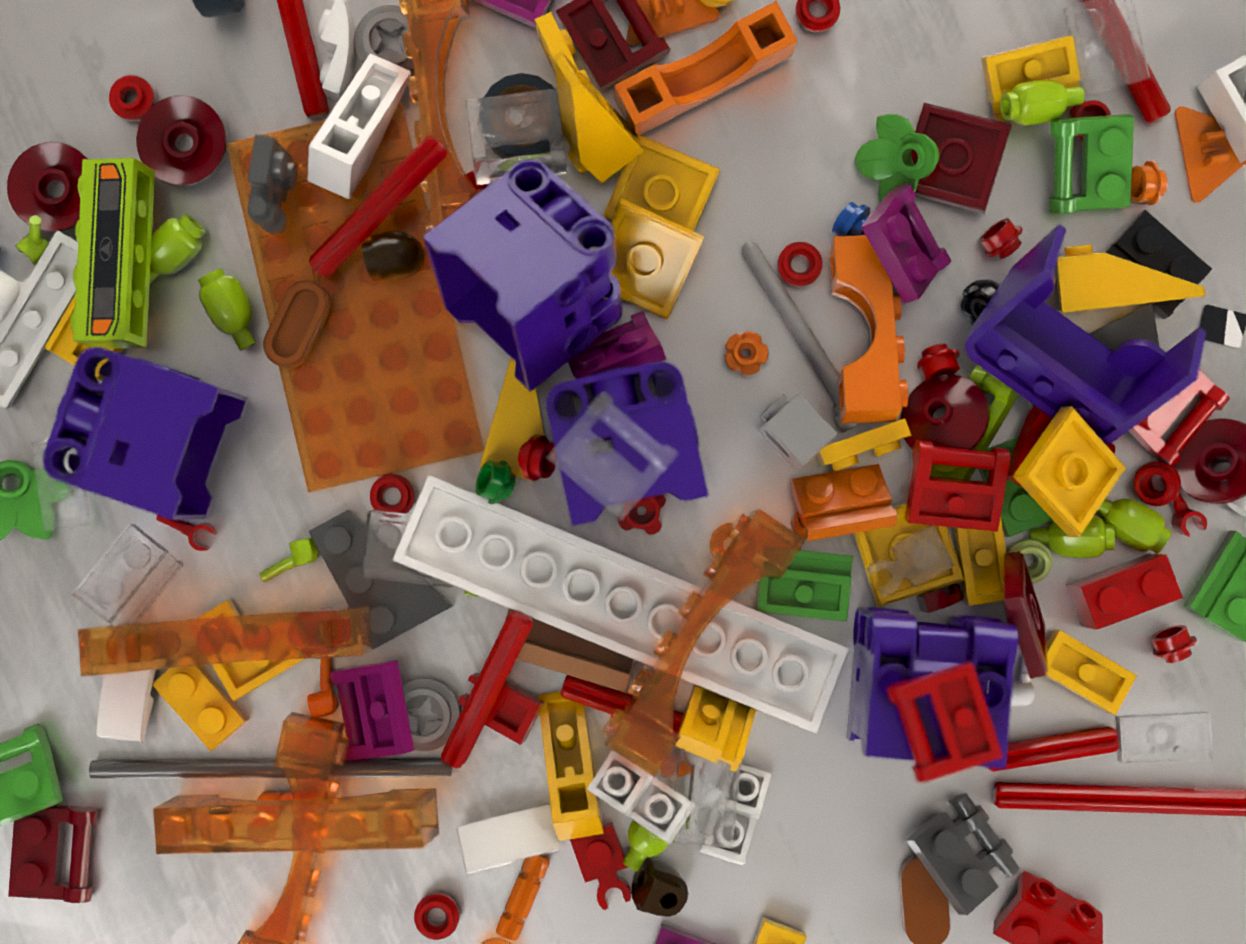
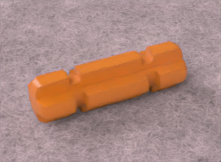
[496,855,550,941]

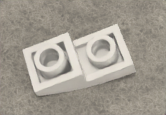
[318,0,356,102]
[96,640,161,743]
[587,750,696,844]
[699,763,772,866]
[456,804,560,874]

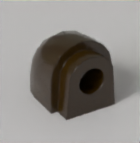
[362,231,425,283]
[631,857,689,917]

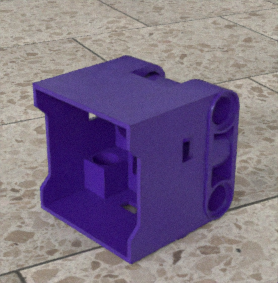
[423,159,623,392]
[42,347,248,520]
[546,361,709,526]
[846,607,1018,769]

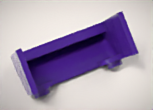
[965,224,1206,444]

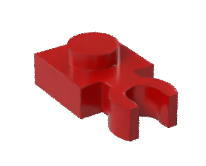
[458,673,545,745]
[570,821,631,910]

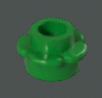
[475,460,515,504]

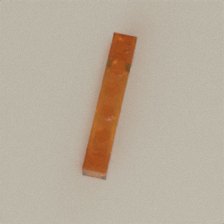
[399,0,484,232]
[602,509,805,777]
[78,605,372,676]
[237,712,349,944]
[153,788,439,854]

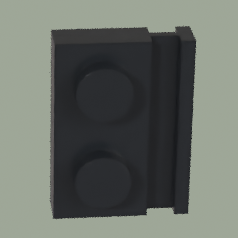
[1105,209,1212,319]

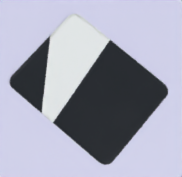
[1200,305,1246,348]

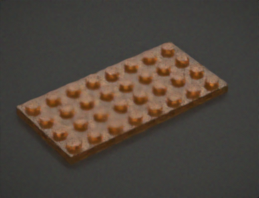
[227,102,485,493]

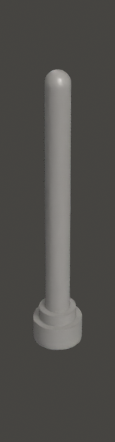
[742,241,861,433]

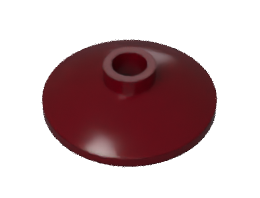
[136,95,227,186]
[7,142,88,232]
[900,374,990,450]
[1174,418,1246,504]

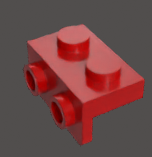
[993,871,1103,944]

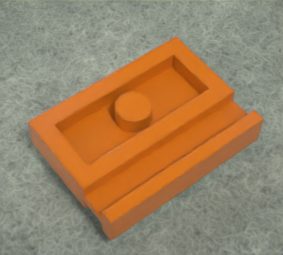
[791,464,897,541]

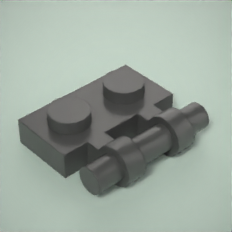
[247,134,297,234]
[906,793,1020,916]

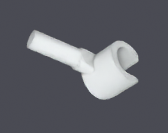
[1011,658,1035,707]

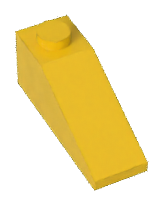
[553,51,644,183]
[1055,244,1205,313]
[480,358,546,482]
[537,691,604,841]

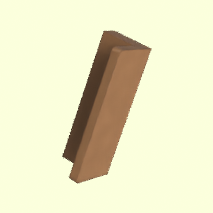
[505,609,634,692]

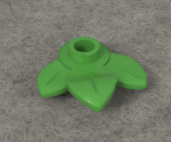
[854,114,939,203]
[0,460,71,541]

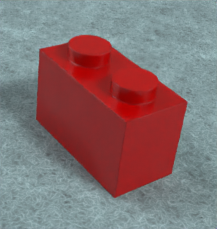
[1066,553,1183,630]

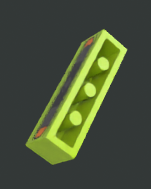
[70,158,155,349]

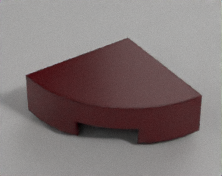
[916,583,964,613]

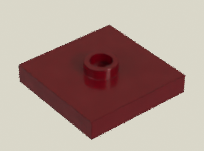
[911,102,1012,214]
[1004,551,1048,679]

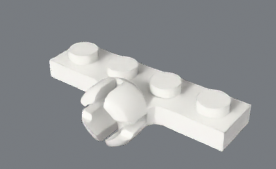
[0,230,78,409]

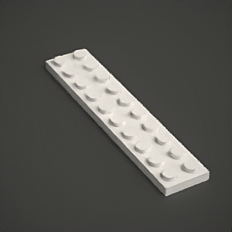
[393,475,849,734]

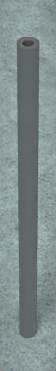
[89,758,452,779]

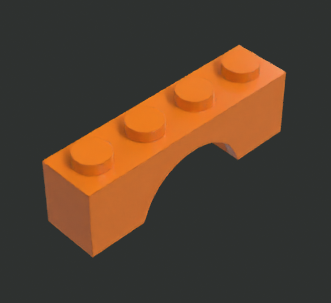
[614,1,798,138]
[829,235,908,424]

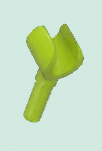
[15,215,49,265]
[259,538,318,582]

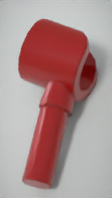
[1161,478,1207,537]
[156,515,217,551]

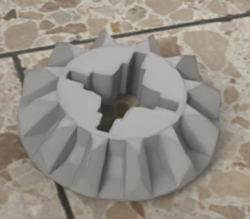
[354,5,426,70]
[403,679,460,751]

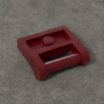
[556,0,671,91]
[8,805,98,903]

